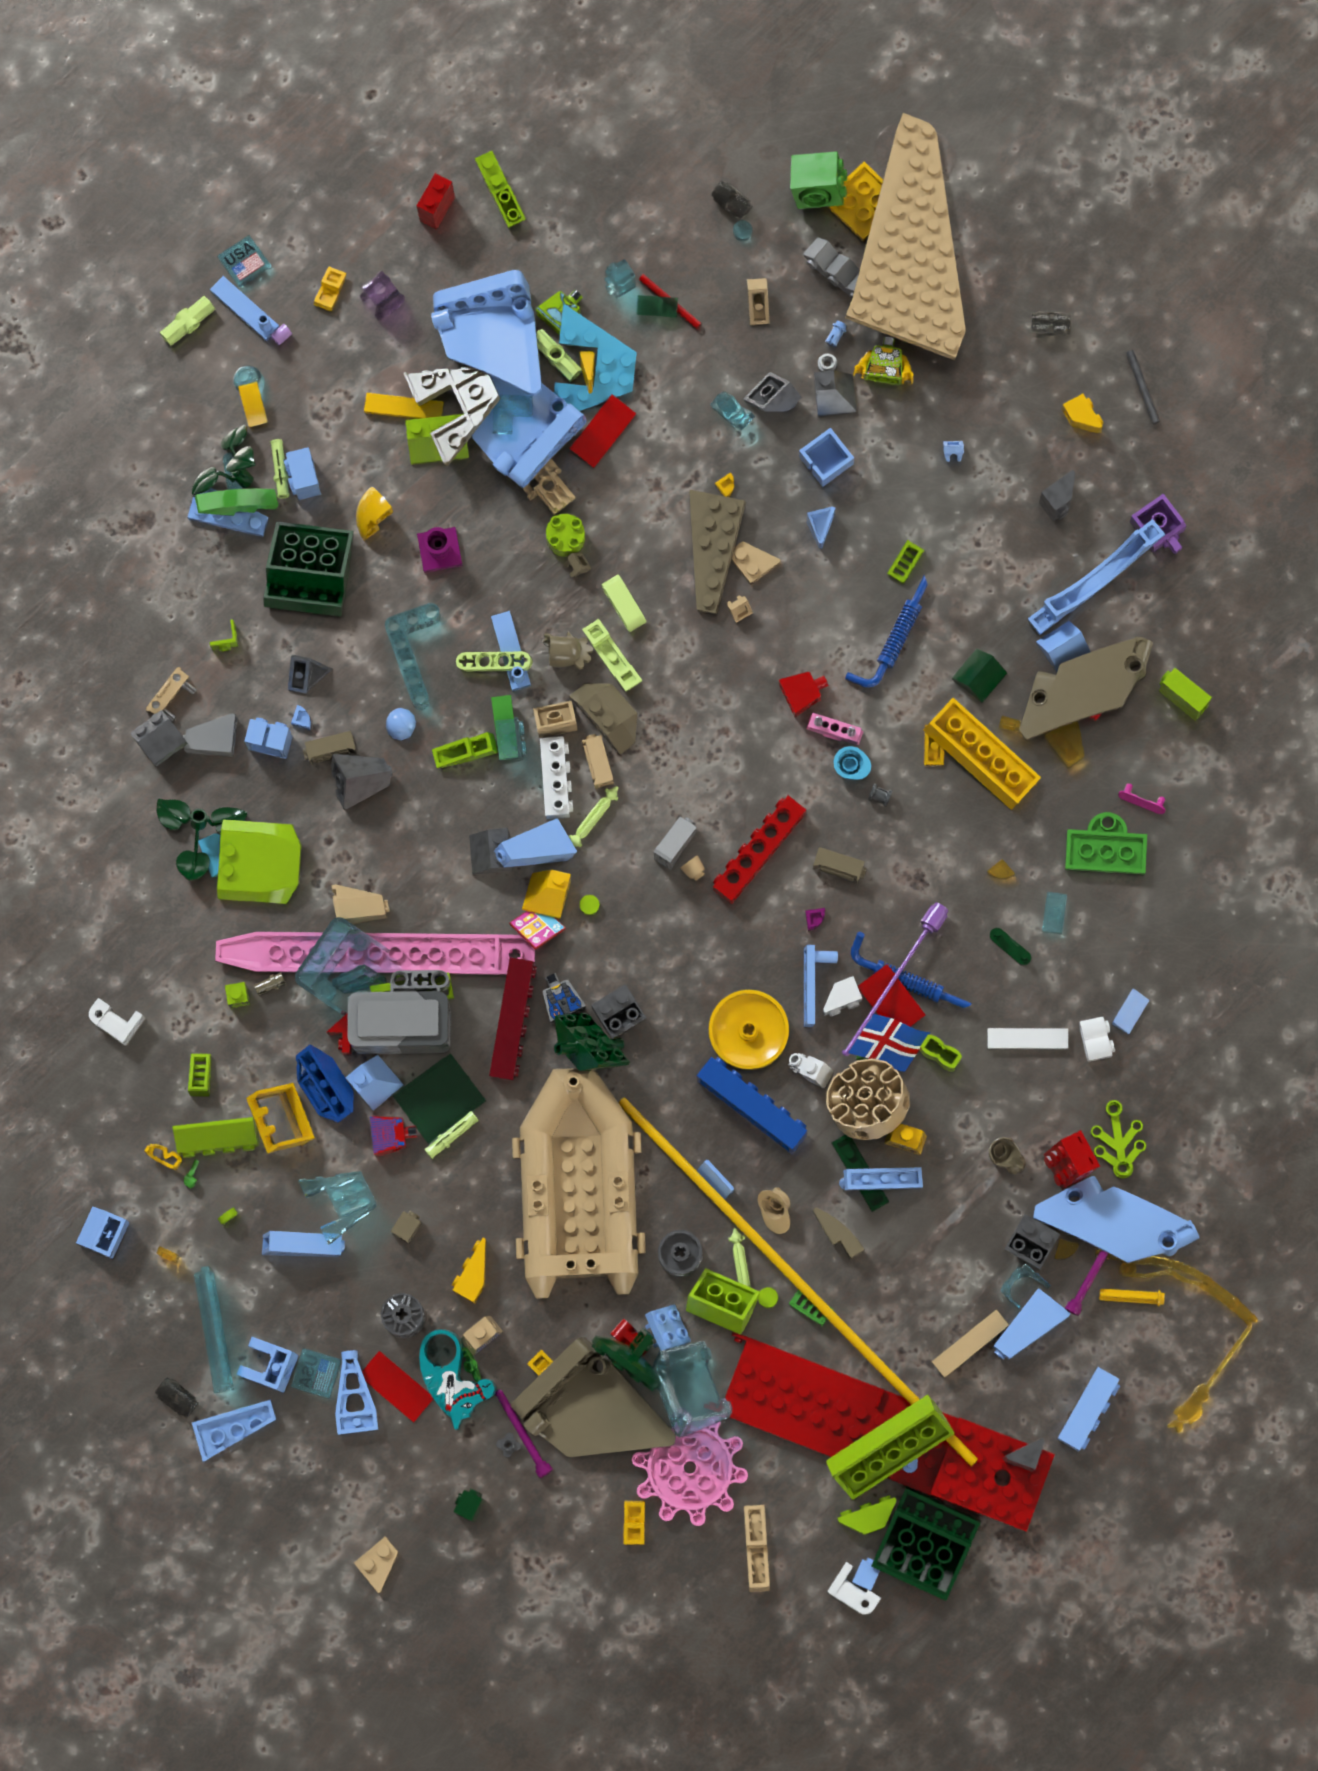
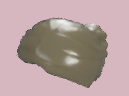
[989,1137,1025,1174]

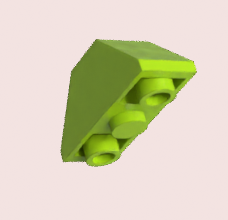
[837,1495,897,1535]

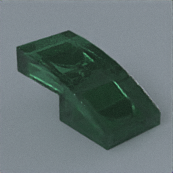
[636,295,678,317]

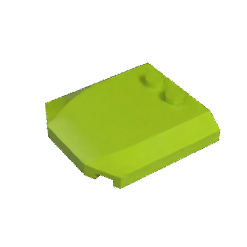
[217,820,302,904]

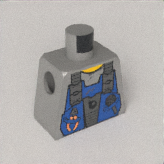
[542,973,586,1025]

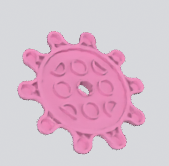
[632,1409,748,1526]

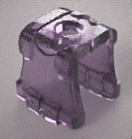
[360,271,405,320]

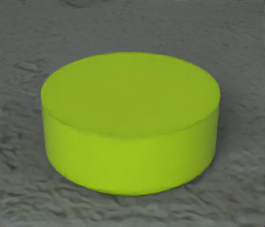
[579,895,600,916]
[218,1207,238,1225]
[758,1287,778,1308]

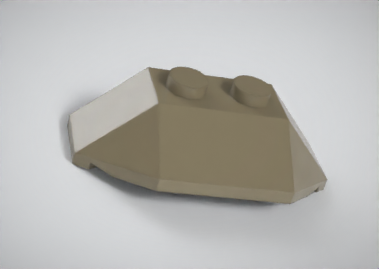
[569,683,637,755]

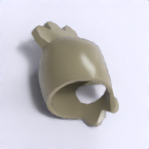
[543,631,593,670]

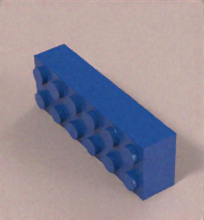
[696,1057,807,1155]

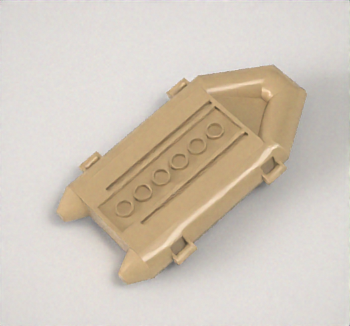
[512,1068,646,1299]

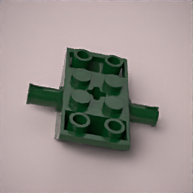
[554,1013,630,1071]

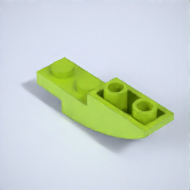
[474,151,526,228]

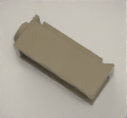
[302,731,357,765]
[813,847,867,884]

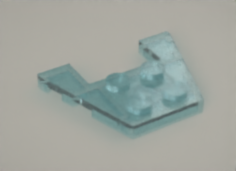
[298,1171,377,1245]

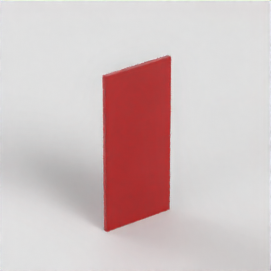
[569,394,636,468]
[362,1351,433,1423]

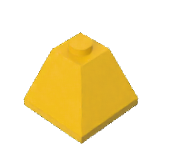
[522,869,571,919]

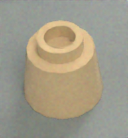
[680,855,705,881]

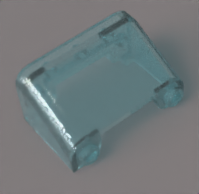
[652,1341,732,1438]

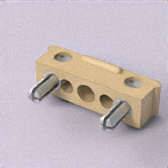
[146,667,196,721]

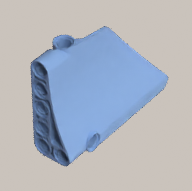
[431,270,542,395]

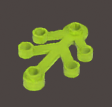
[1090,1100,1146,1179]

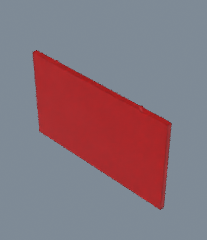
[857,964,926,1027]

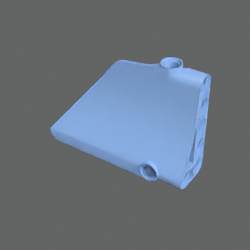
[472,375,587,488]

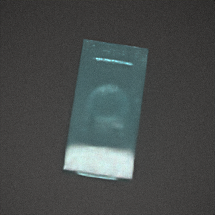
[1042,892,1067,935]

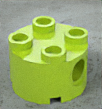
[546,514,585,557]

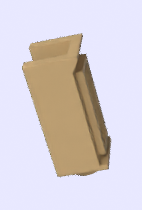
[582,734,614,789]

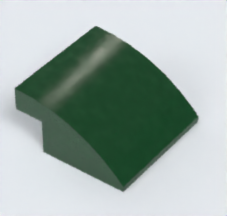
[263,521,354,617]
[871,1487,981,1601]

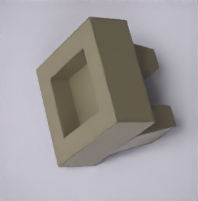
[563,552,591,577]

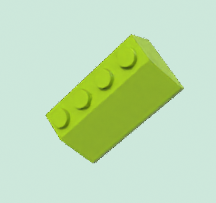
[172,1117,259,1158]

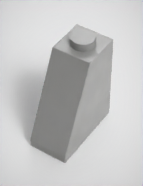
[183,714,238,757]
[653,817,697,870]

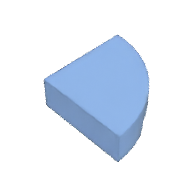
[291,705,311,730]

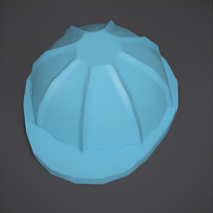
[833,746,871,780]

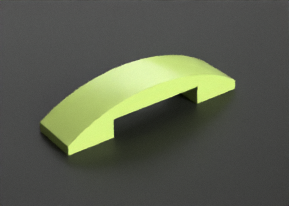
[582,619,642,692]

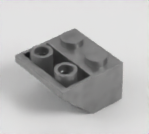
[591,984,646,1039]
[1005,1214,1060,1269]

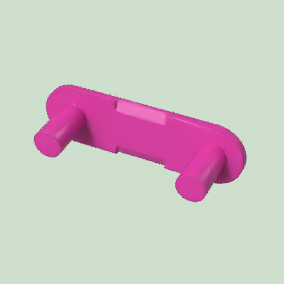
[1118,783,1166,814]

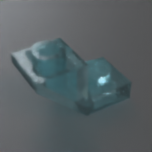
[710,391,755,430]

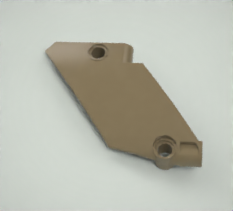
[1019,636,1153,740]

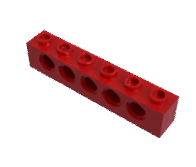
[713,795,807,905]

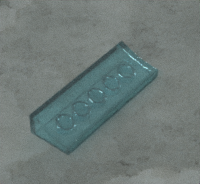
[194,1266,234,1393]

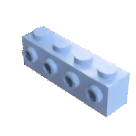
[1057,1367,1120,1452]

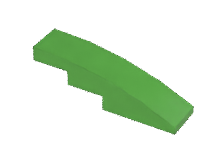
[195,488,279,516]

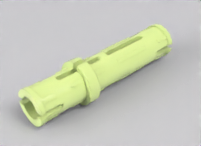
[270,439,290,499]
[424,1111,479,1159]

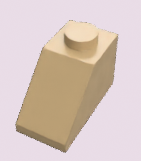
[747,278,770,325]

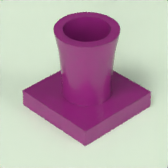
[417,527,463,573]

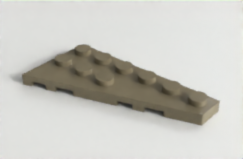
[689,489,746,615]

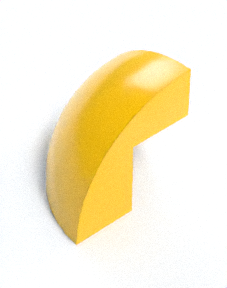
[356,486,393,541]

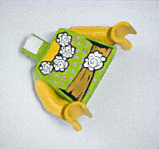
[853,337,914,385]

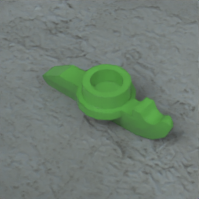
[463,1347,482,1382]

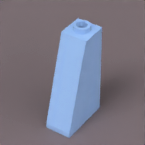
[494,818,577,868]
[262,1231,345,1257]
[993,1288,1071,1360]

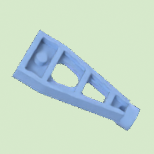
[335,1350,379,1435]

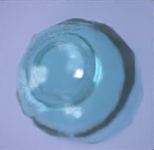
[233,365,265,392]

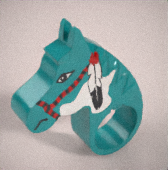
[419,1329,497,1430]

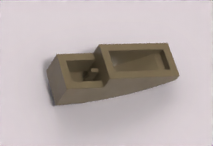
[813,1208,865,1260]

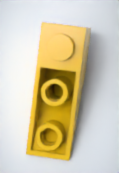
[452,1238,487,1304]

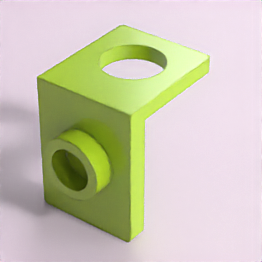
[209,619,238,651]

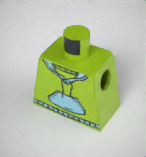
[535,290,583,336]

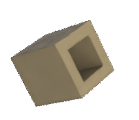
[391,1211,422,1244]

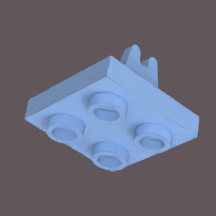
[645,1304,691,1352]

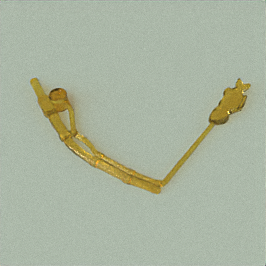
[1095,1249,1258,1433]

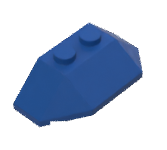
[296,1045,354,1123]

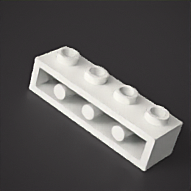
[540,736,573,820]

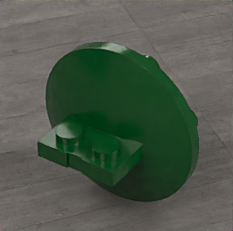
[592,1327,661,1392]

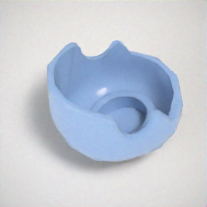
[386,708,416,740]

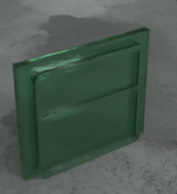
[393,1053,486,1144]

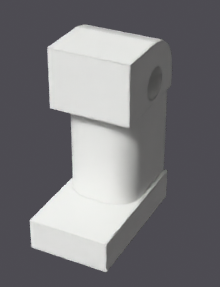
[89,998,145,1046]
[827,1562,881,1615]

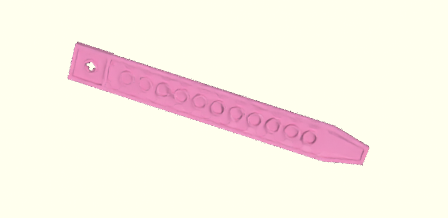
[215,932,535,975]

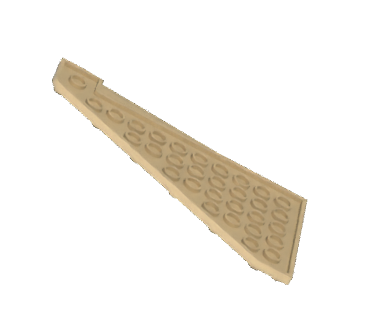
[845,113,966,360]

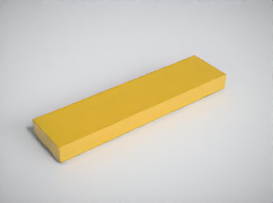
[364,393,444,419]

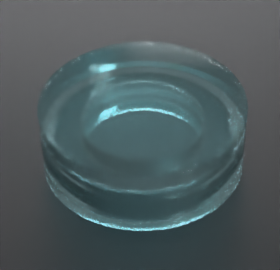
[733,220,752,241]

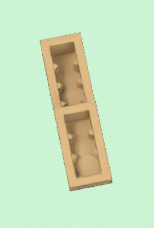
[932,1309,1009,1377]
[744,1505,770,1592]

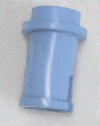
[826,321,847,347]

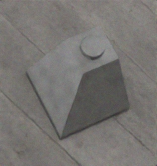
[814,370,857,417]
[743,372,802,412]

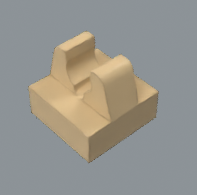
[727,596,753,623]

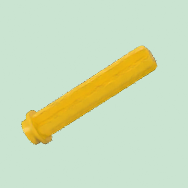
[1099,1289,1165,1307]

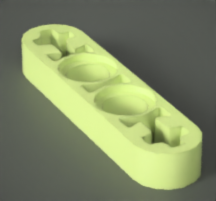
[456,651,533,672]

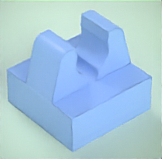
[943,441,964,462]

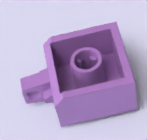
[1130,494,1186,554]

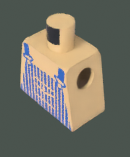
[461,1316,503,1356]

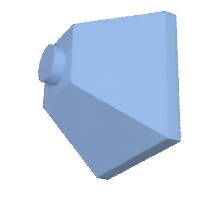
[346,1055,404,1111]

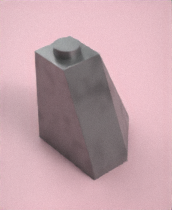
[331,754,393,809]

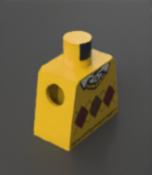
[884,1123,927,1156]

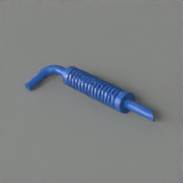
[845,576,928,688]
[850,932,972,1008]

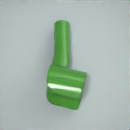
[184,1159,199,1189]

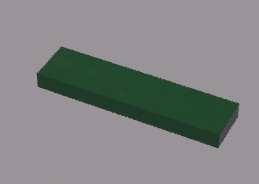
[831,1134,890,1212]

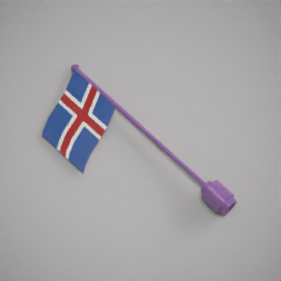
[842,902,948,1072]

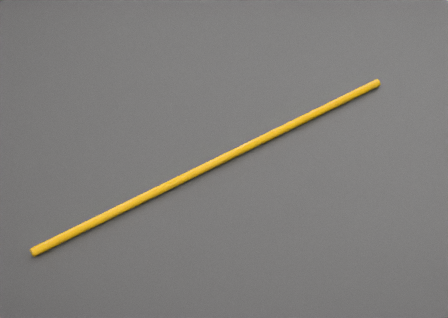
[619,1097,978,1466]

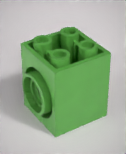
[790,151,847,209]

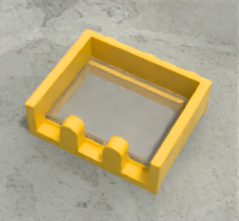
[246,1083,315,1154]

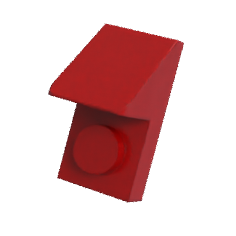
[327,1013,352,1056]

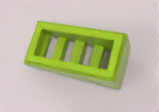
[887,540,925,584]
[188,1054,211,1097]

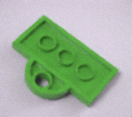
[1065,812,1147,875]

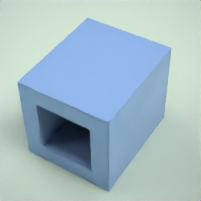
[852,1558,880,1591]

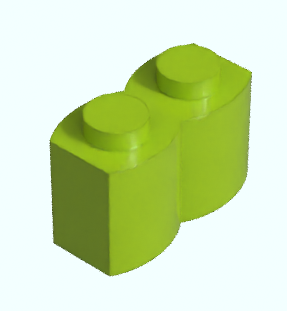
[920,1035,962,1072]

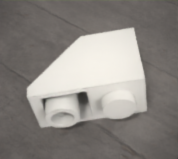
[823,976,862,1017]

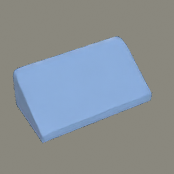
[1112,989,1149,1034]
[697,1159,734,1199]

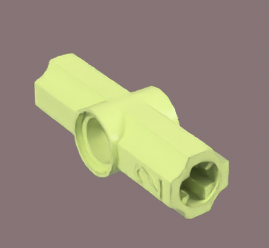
[159,296,215,346]
[536,329,582,382]

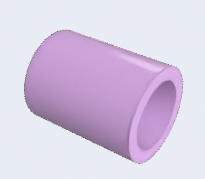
[270,324,292,345]

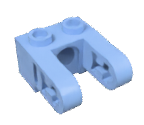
[236,1337,299,1393]

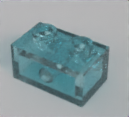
[604,259,636,299]

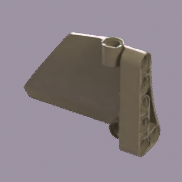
[510,1337,676,1457]

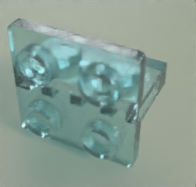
[495,717,527,761]

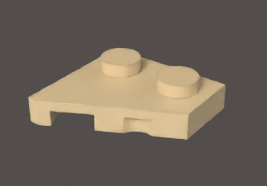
[731,541,781,585]
[354,1536,399,1594]

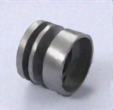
[381,1293,426,1339]

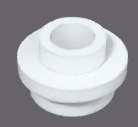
[818,354,837,372]

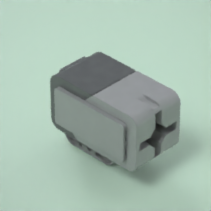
[348,970,451,1054]

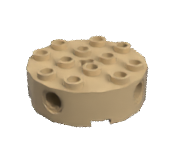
[826,1058,910,1140]

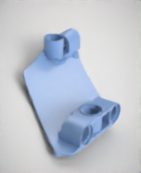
[1033,1176,1200,1263]

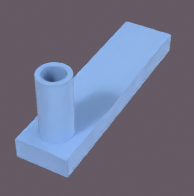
[210,276,280,342]
[491,611,531,692]
[804,945,838,1027]
[839,1167,923,1190]

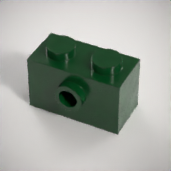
[453,1488,485,1523]

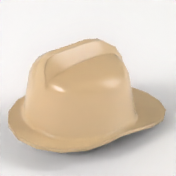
[757,1187,791,1234]

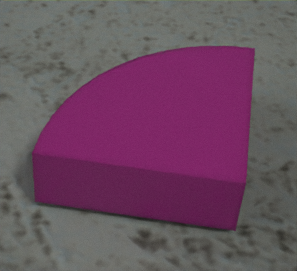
[805,908,825,931]

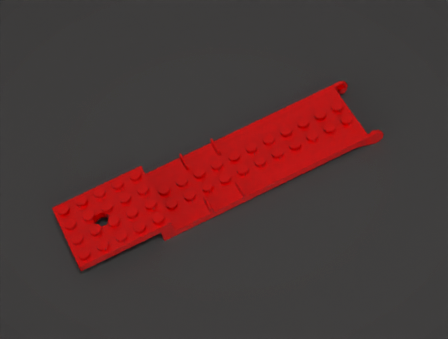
[704,1332,1055,1532]

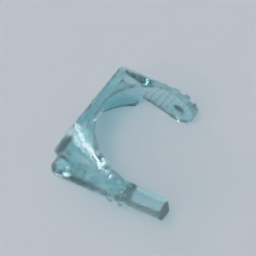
[1000,1264,1051,1309]

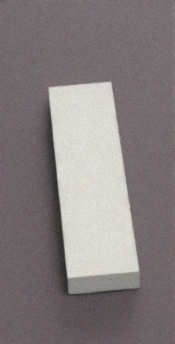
[987,1028,1068,1049]

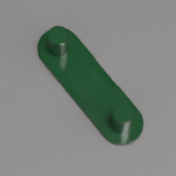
[990,928,1031,965]

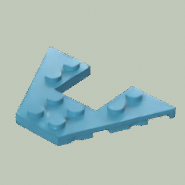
[554,304,637,412]

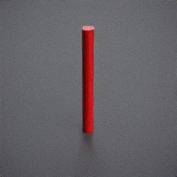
[639,274,702,329]

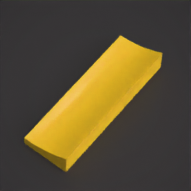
[923,698,1041,810]

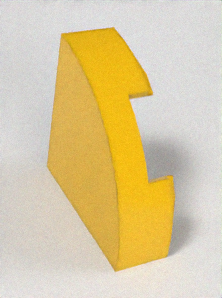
[715,472,734,497]

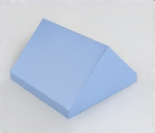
[1036,621,1090,673]

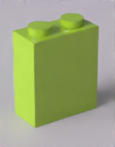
[1159,668,1212,721]

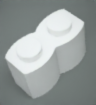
[1079,1017,1115,1062]

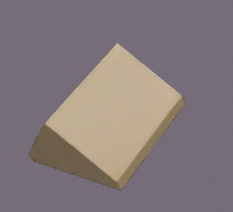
[533,701,578,738]

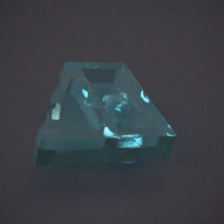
[332,964,387,994]

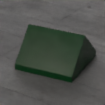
[952,649,1007,703]

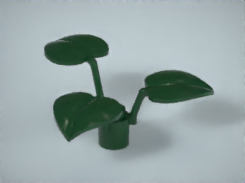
[192,424,256,497]
[156,799,247,881]

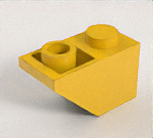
[1062,394,1103,434]

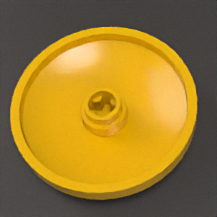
[709,990,789,1070]

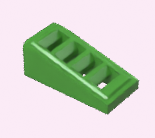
[789,1290,834,1327]

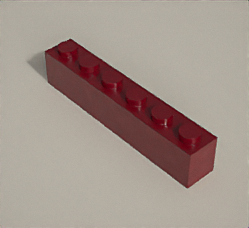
[489,957,537,1081]

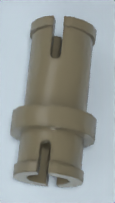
[254,972,286,996]

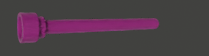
[1065,1249,1109,1316]
[495,1389,553,1479]

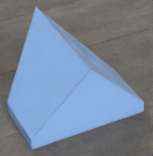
[807,507,835,549]

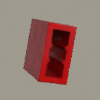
[416,173,455,230]

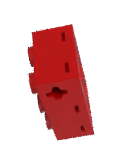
[1043,1130,1100,1190]

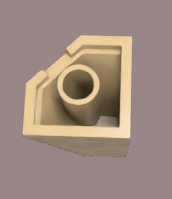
[331,884,390,927]

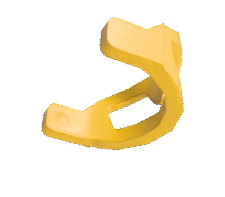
[144,1144,182,1170]

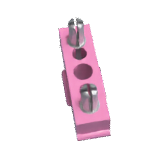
[806,713,863,745]

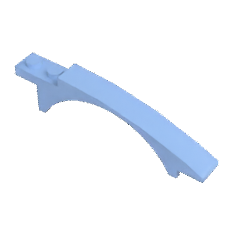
[1028,519,1165,635]

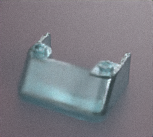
[295,917,390,1015]

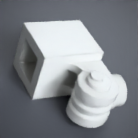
[788,1053,834,1089]

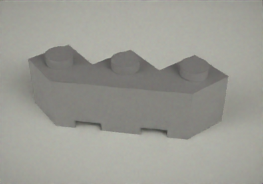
[803,237,860,299]

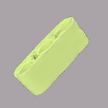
[601,575,646,632]

